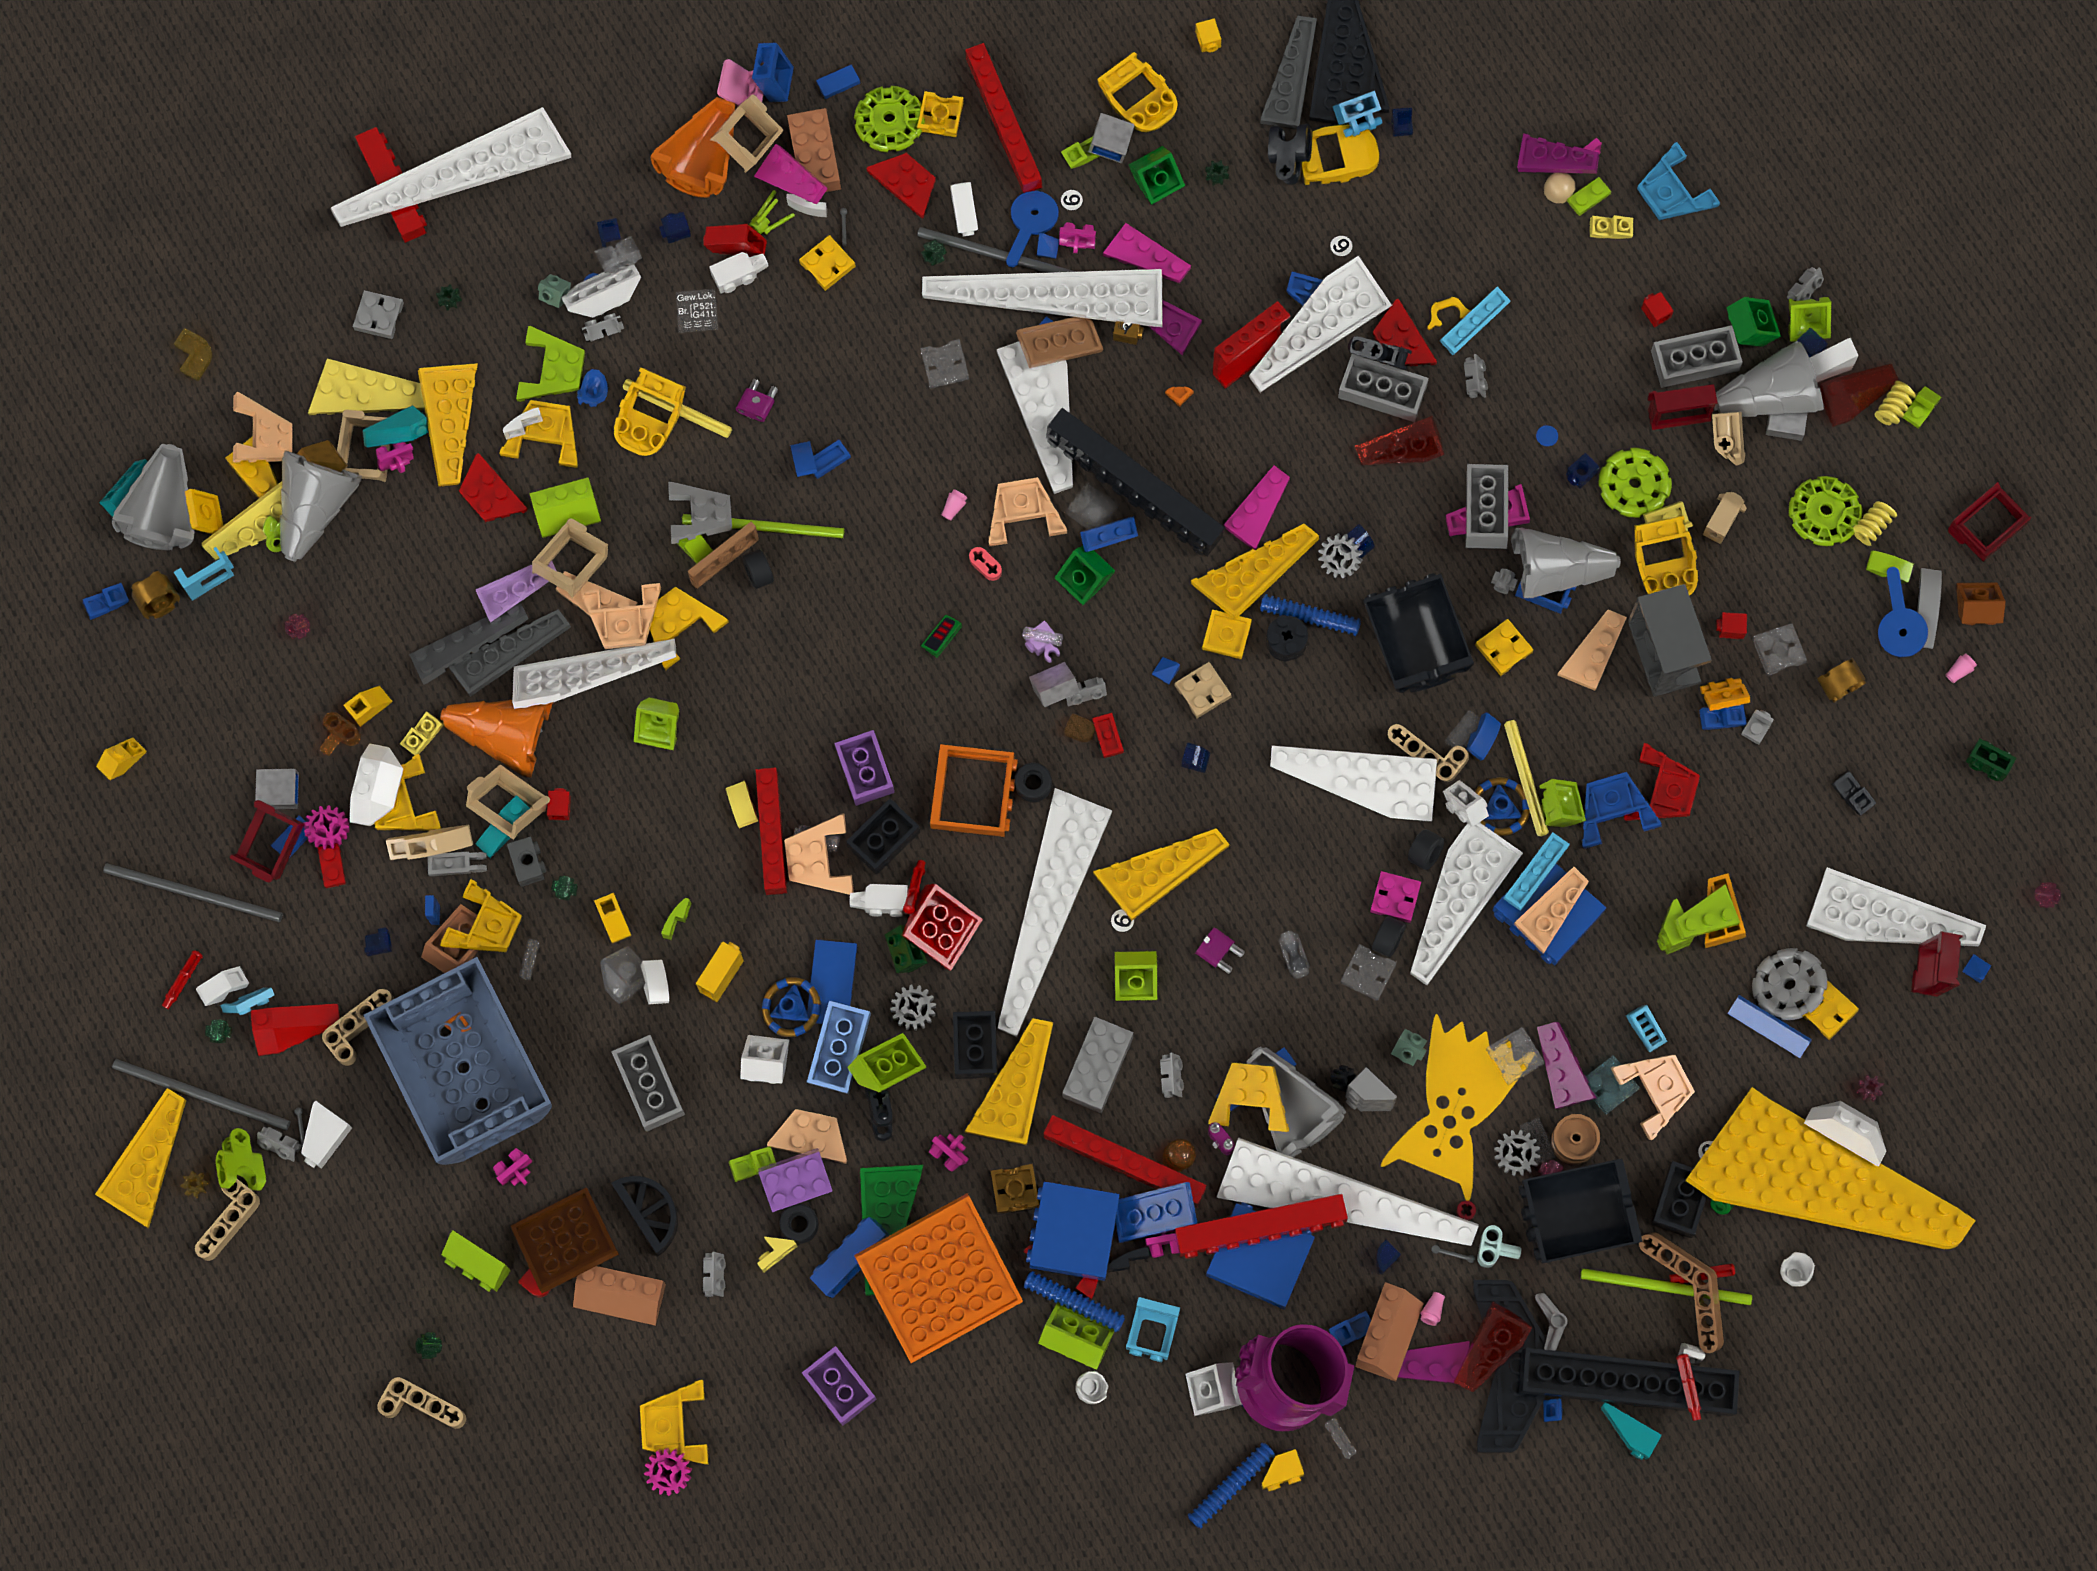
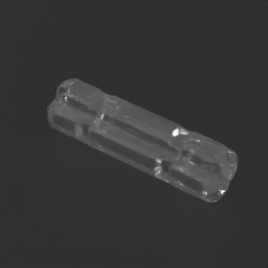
[1023,627,1063,646]
[519,939,539,980]
[1325,1418,1356,1459]

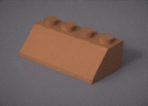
[573,1266,666,1326]
[1355,1282,1424,1382]

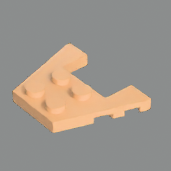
[233,392,292,463]
[989,477,1067,547]
[581,583,661,649]
[784,814,854,895]
[1611,1054,1695,1140]

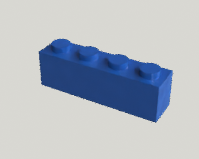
[810,1217,890,1298]

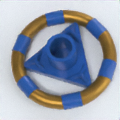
[1474,778,1530,836]
[762,977,821,1037]

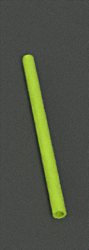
[682,514,844,538]
[1581,1268,1752,1305]

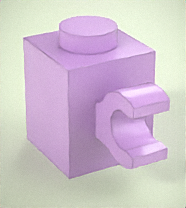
[1025,621,1060,663]

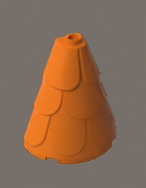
[651,97,735,198]
[440,700,553,778]

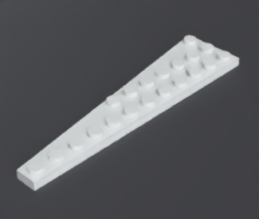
[331,107,571,227]
[922,269,1163,328]
[998,788,1112,1037]
[1217,1138,1479,1246]

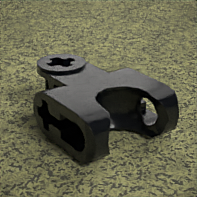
[1268,124,1313,185]
[1348,336,1412,370]
[864,1087,892,1141]

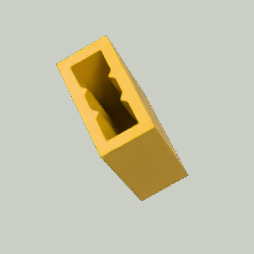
[696,942,744,1002]

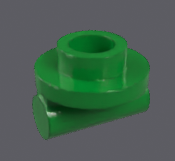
[1711,1200,1734,1215]

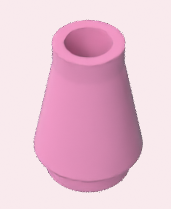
[941,489,967,521]
[1945,653,1977,683]
[1420,1292,1445,1326]

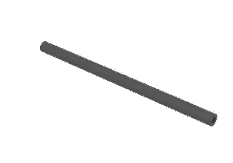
[917,227,1076,273]
[103,863,283,923]
[112,1059,291,1131]

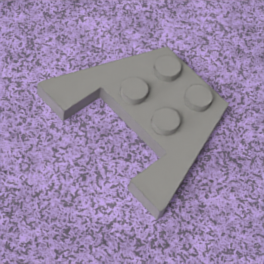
[668,482,732,544]

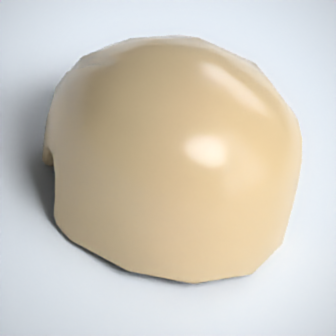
[1544,173,1575,203]

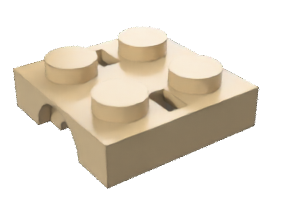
[1175,662,1231,718]

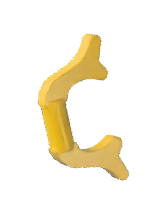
[1427,297,1471,330]

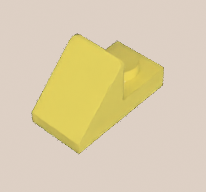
[757,1237,797,1272]

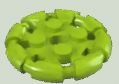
[854,86,925,152]
[1598,448,1672,518]
[1789,476,1862,546]

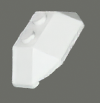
[561,264,641,318]
[350,744,404,826]
[1804,1101,1886,1166]

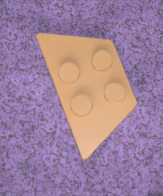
[767,1109,847,1164]

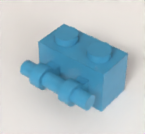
[1332,91,1382,137]

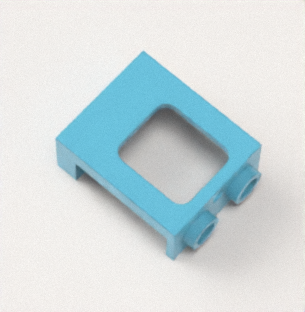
[174,547,234,601]
[1126,1297,1180,1362]

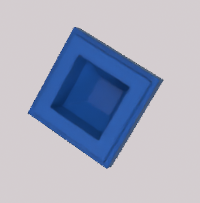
[1543,1398,1563,1422]

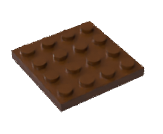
[511,1187,619,1294]

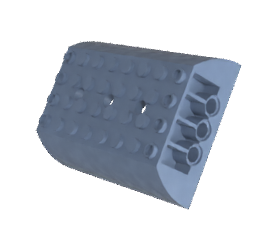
[364,957,552,1165]

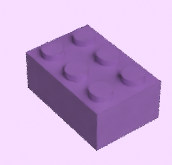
[835,730,895,806]
[758,1148,832,1212]
[802,1346,876,1426]

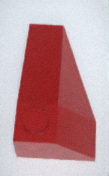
[251,1004,340,1056]

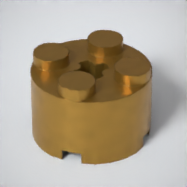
[131,571,180,619]
[1817,658,1866,703]

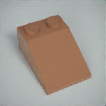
[421,904,478,973]

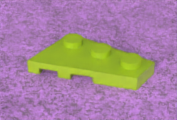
[1675,884,1740,940]

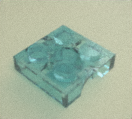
[1586,1055,1640,1115]

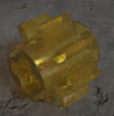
[180,1171,209,1198]

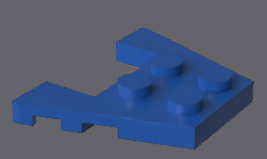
[1582,772,1662,849]

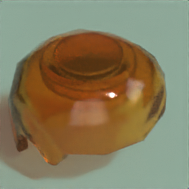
[1162,1139,1196,1173]

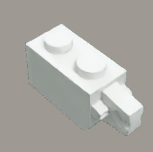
[709,252,768,294]
[850,884,908,917]

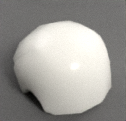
[1780,1252,1815,1286]
[1076,1371,1108,1404]

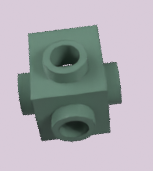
[538,274,571,308]
[1391,1029,1427,1066]

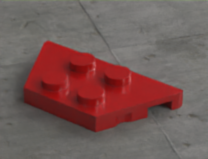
[866,153,936,219]
[1372,299,1437,366]
[459,453,528,522]

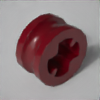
[1456,1201,1476,1221]

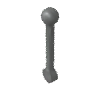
[840,208,847,247]
[295,1107,305,1149]
[1431,1245,1475,1263]

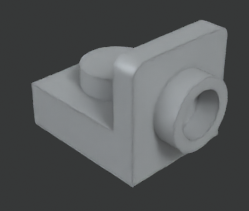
[1741,709,1774,745]

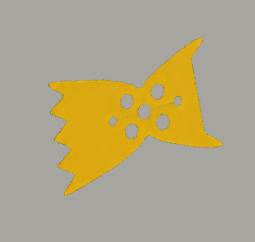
[1381,1014,1534,1201]

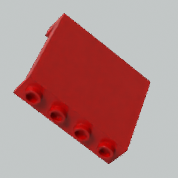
[1213,301,1291,389]

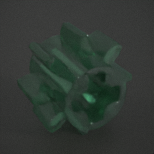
[1205,160,1229,186]
[921,239,947,266]
[436,284,462,311]
[551,876,578,900]
[205,1020,232,1043]
[415,1332,442,1359]

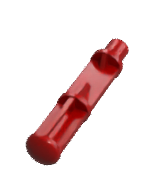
[903,860,926,914]
[162,950,203,1010]
[1669,1263,1736,1284]
[1676,1354,1701,1421]

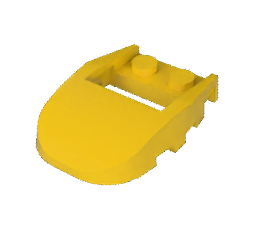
[1097,52,1178,132]
[1301,125,1379,185]
[614,368,686,456]
[1634,515,1698,596]

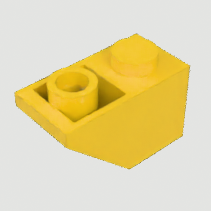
[344,686,392,727]
[96,738,147,780]
[594,893,631,943]
[1261,1449,1304,1492]

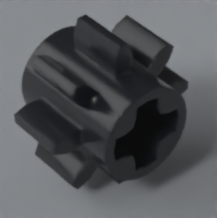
[1330,1065,1356,1092]

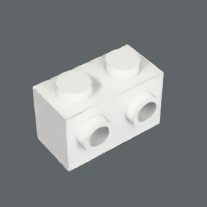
[1443,780,1489,827]

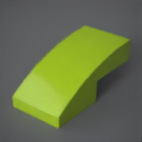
[1061,136,1100,169]
[1866,550,1914,584]
[661,898,691,940]
[728,1146,776,1182]

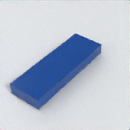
[1080,516,1138,552]

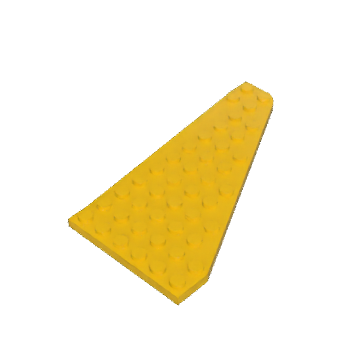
[1685,1087,1976,1249]

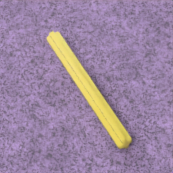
[623,379,732,438]
[1504,720,1549,836]

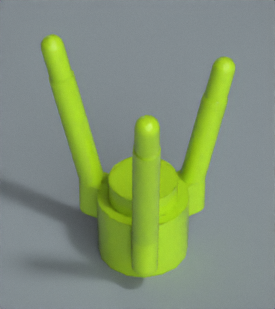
[749,190,795,235]

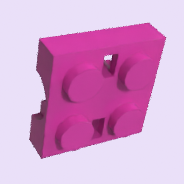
[1370,871,1421,923]

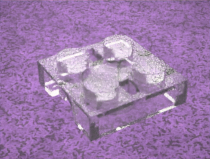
[594,236,642,273]
[920,339,969,388]
[1753,623,1807,676]
[1341,944,1397,1001]
[1486,1027,1545,1085]

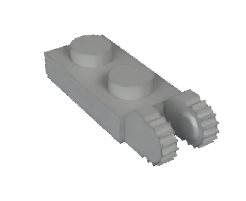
[428,852,487,876]

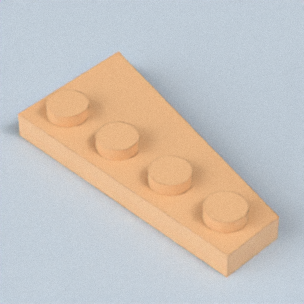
[556,571,638,617]
[1557,610,1627,691]
[1514,867,1589,954]

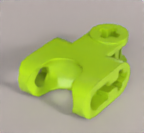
[216,1128,266,1191]

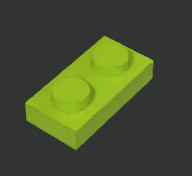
[1567,177,1611,216]

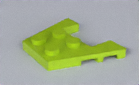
[516,326,585,402]

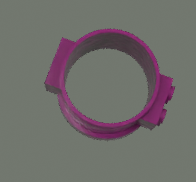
[1235,1325,1354,1431]

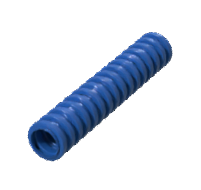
[1260,594,1361,636]
[1024,1271,1125,1332]
[1188,1442,1275,1529]

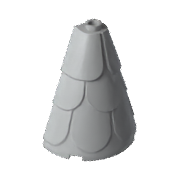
[1714,341,1824,417]
[112,444,195,550]
[280,450,362,562]
[1511,528,1620,598]
[1246,1047,1346,1157]

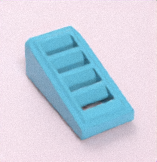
[1626,1005,1668,1052]

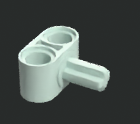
[1477,1225,1521,1268]

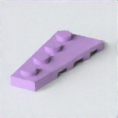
[476,561,556,622]

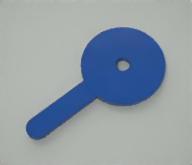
[1006,191,1059,267]
[1878,567,1928,657]

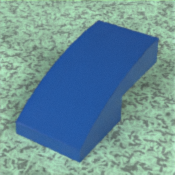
[790,441,817,477]
[83,583,129,620]
[1699,705,1747,730]
[1466,713,1501,761]
[1328,1311,1371,1347]

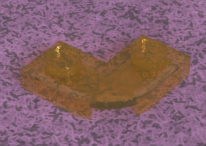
[174,328,212,381]

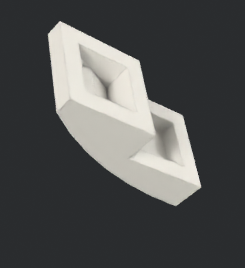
[787,194,827,217]
[503,407,543,440]
[641,960,669,1004]

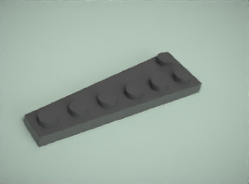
[1260,16,1317,129]
[409,602,529,685]
[448,609,571,697]

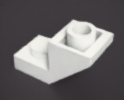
[196,966,249,1006]

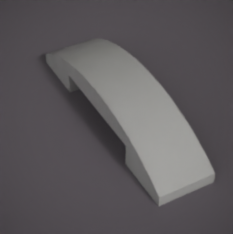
[1917,568,1942,649]

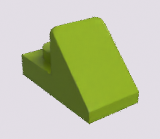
[1903,386,1942,429]
[677,523,713,564]

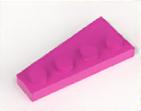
[754,144,828,204]
[1103,223,1191,283]
[1224,465,1290,550]

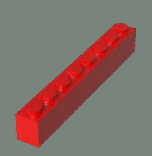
[965,43,1042,193]
[1044,1115,1207,1208]
[1175,1194,1348,1259]

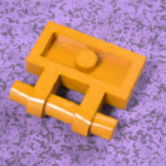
[1700,678,1750,711]

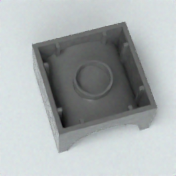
[1628,584,1712,697]

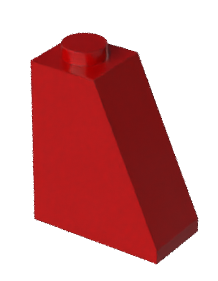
[703,224,767,257]

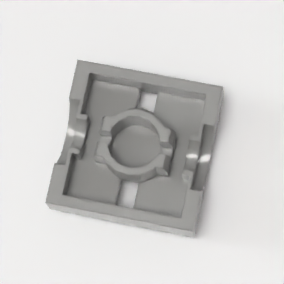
[353,290,404,339]

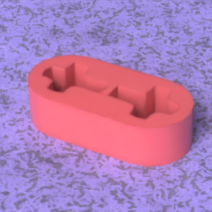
[969,547,1002,581]

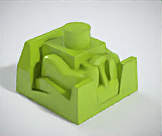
[1788,297,1831,342]
[634,698,679,750]
[1539,779,1586,827]

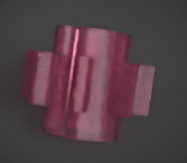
[285,613,310,640]
[2034,882,2061,908]
[1857,1075,1884,1102]
[1538,1159,1564,1176]

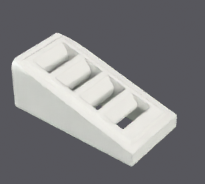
[1678,1343,1705,1364]

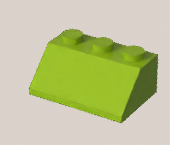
[530,478,601,538]
[847,1033,926,1092]
[441,1230,511,1292]
[1038,1302,1114,1370]

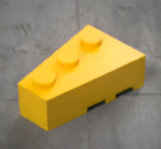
[226,436,278,499]

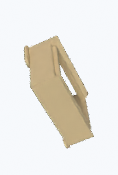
[710,94,783,173]
[337,410,392,482]
[532,519,608,598]
[466,765,550,840]

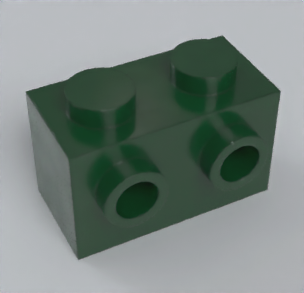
[1965,738,2016,782]
[885,925,928,973]

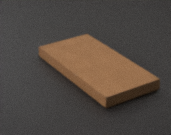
[1016,317,1103,368]
[688,521,759,589]

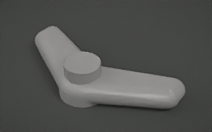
[1535,1293,1567,1351]

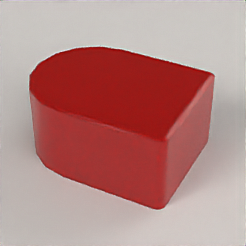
[518,1268,551,1298]

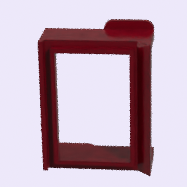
[1647,384,1718,430]
[1948,482,2032,562]
[230,800,305,882]
[1911,931,1963,997]

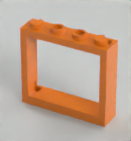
[930,744,1018,837]

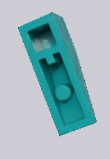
[363,405,428,447]
[99,459,148,517]
[476,795,530,858]
[1601,1402,1662,1460]

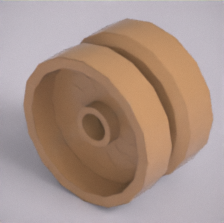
[1551,1114,1600,1165]

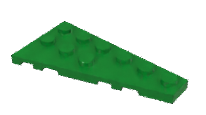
[860,1165,924,1296]

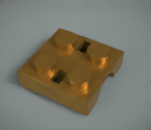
[991,1164,1040,1214]

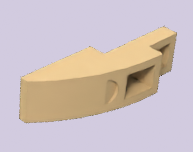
[386,825,473,860]

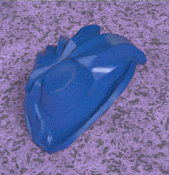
[577,369,608,407]

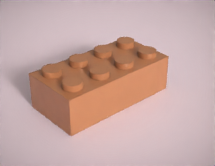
[787,108,841,192]

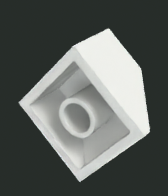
[740,1035,789,1084]
[1186,1362,1242,1416]

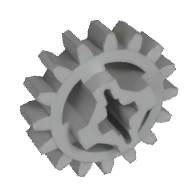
[1318,533,1363,578]
[891,985,936,1031]
[1494,1130,1540,1176]

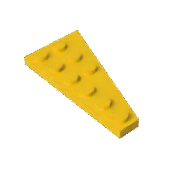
[95,1088,186,1228]

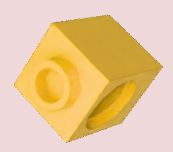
[1195,18,1221,52]

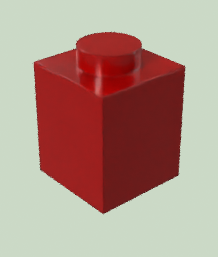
[1641,292,1674,328]
[1716,612,1747,639]
[547,788,571,821]

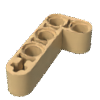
[1388,724,1469,782]
[322,989,394,1066]
[195,1179,260,1261]
[377,1377,466,1429]

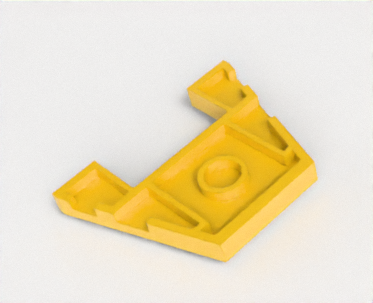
[500,400,578,468]
[650,587,728,670]
[374,754,441,831]
[440,879,522,952]
[1208,1063,1289,1132]
[640,1380,709,1465]

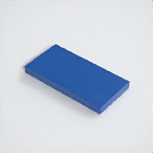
[807,940,857,1024]
[1115,1182,1197,1243]

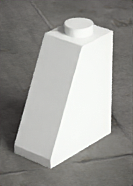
[950,182,978,236]
[1809,338,1858,382]
[301,1101,352,1169]

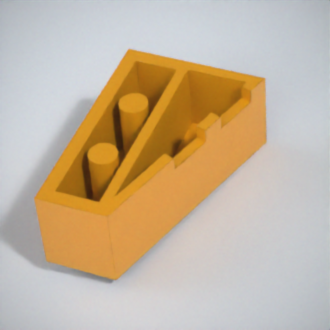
[1705,874,1746,948]

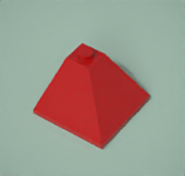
[902,884,983,971]

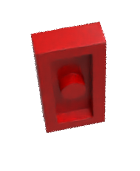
[1092,713,1124,758]
[318,843,346,888]

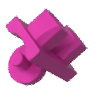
[1059,222,1096,254]
[376,442,414,473]
[929,1134,969,1172]
[493,1148,532,1186]
[1145,1230,1179,1258]

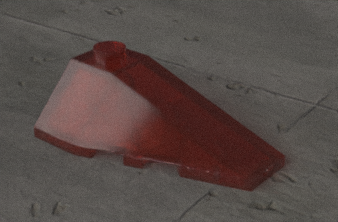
[1819,364,1899,427]
[1355,415,1445,465]
[1454,1302,1532,1392]

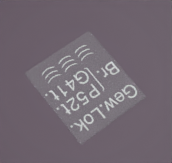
[676,289,718,333]

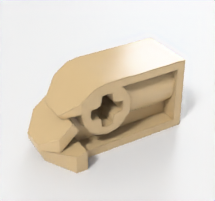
[1712,412,1745,465]
[1703,492,1747,544]

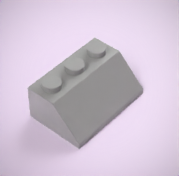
[1345,1067,1397,1111]

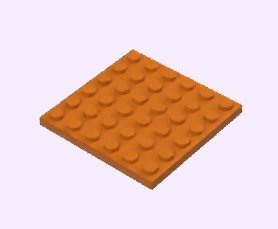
[854,1193,1023,1363]

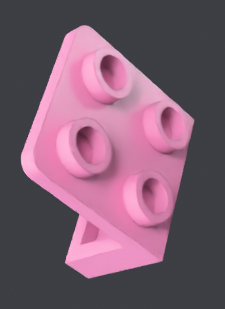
[717,59,763,107]

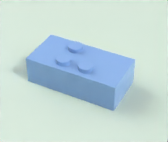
[807,1001,871,1094]

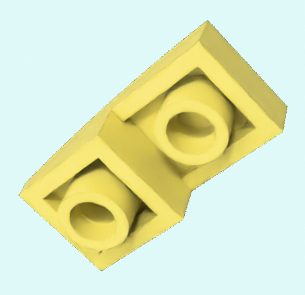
[1590,215,1633,239]
[400,712,443,755]
[726,781,758,828]

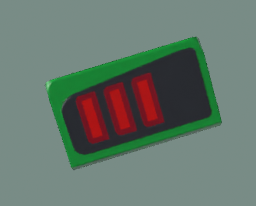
[921,615,962,658]

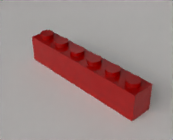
[355,127,427,243]
[755,768,787,895]

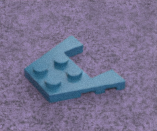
[1637,142,1720,220]

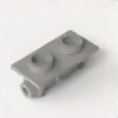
[1787,267,1824,301]
[582,313,624,342]
[1464,354,1488,398]
[1066,677,1107,706]
[1160,1053,1184,1098]
[257,1127,302,1162]
[703,1252,726,1297]

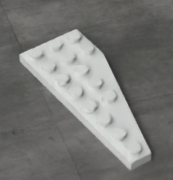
[1249,256,1392,392]
[997,341,1073,494]
[512,639,676,709]
[1270,745,1437,821]
[1410,823,1523,985]
[1806,868,1986,946]

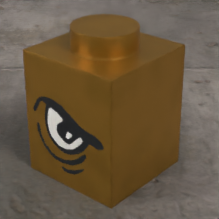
[1113,321,1144,345]

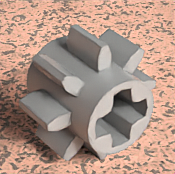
[1491,569,1518,594]

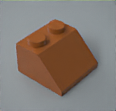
[1956,582,2006,625]

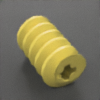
[1875,381,1916,426]
[1853,501,1897,546]

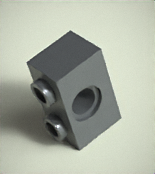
[507,836,547,887]

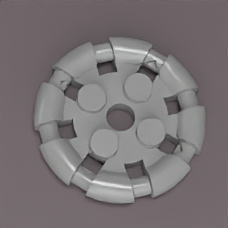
[1752,948,1827,1020]

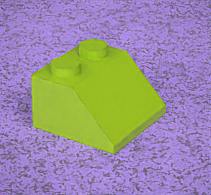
[1657,899,1694,955]
[1115,951,1157,1001]

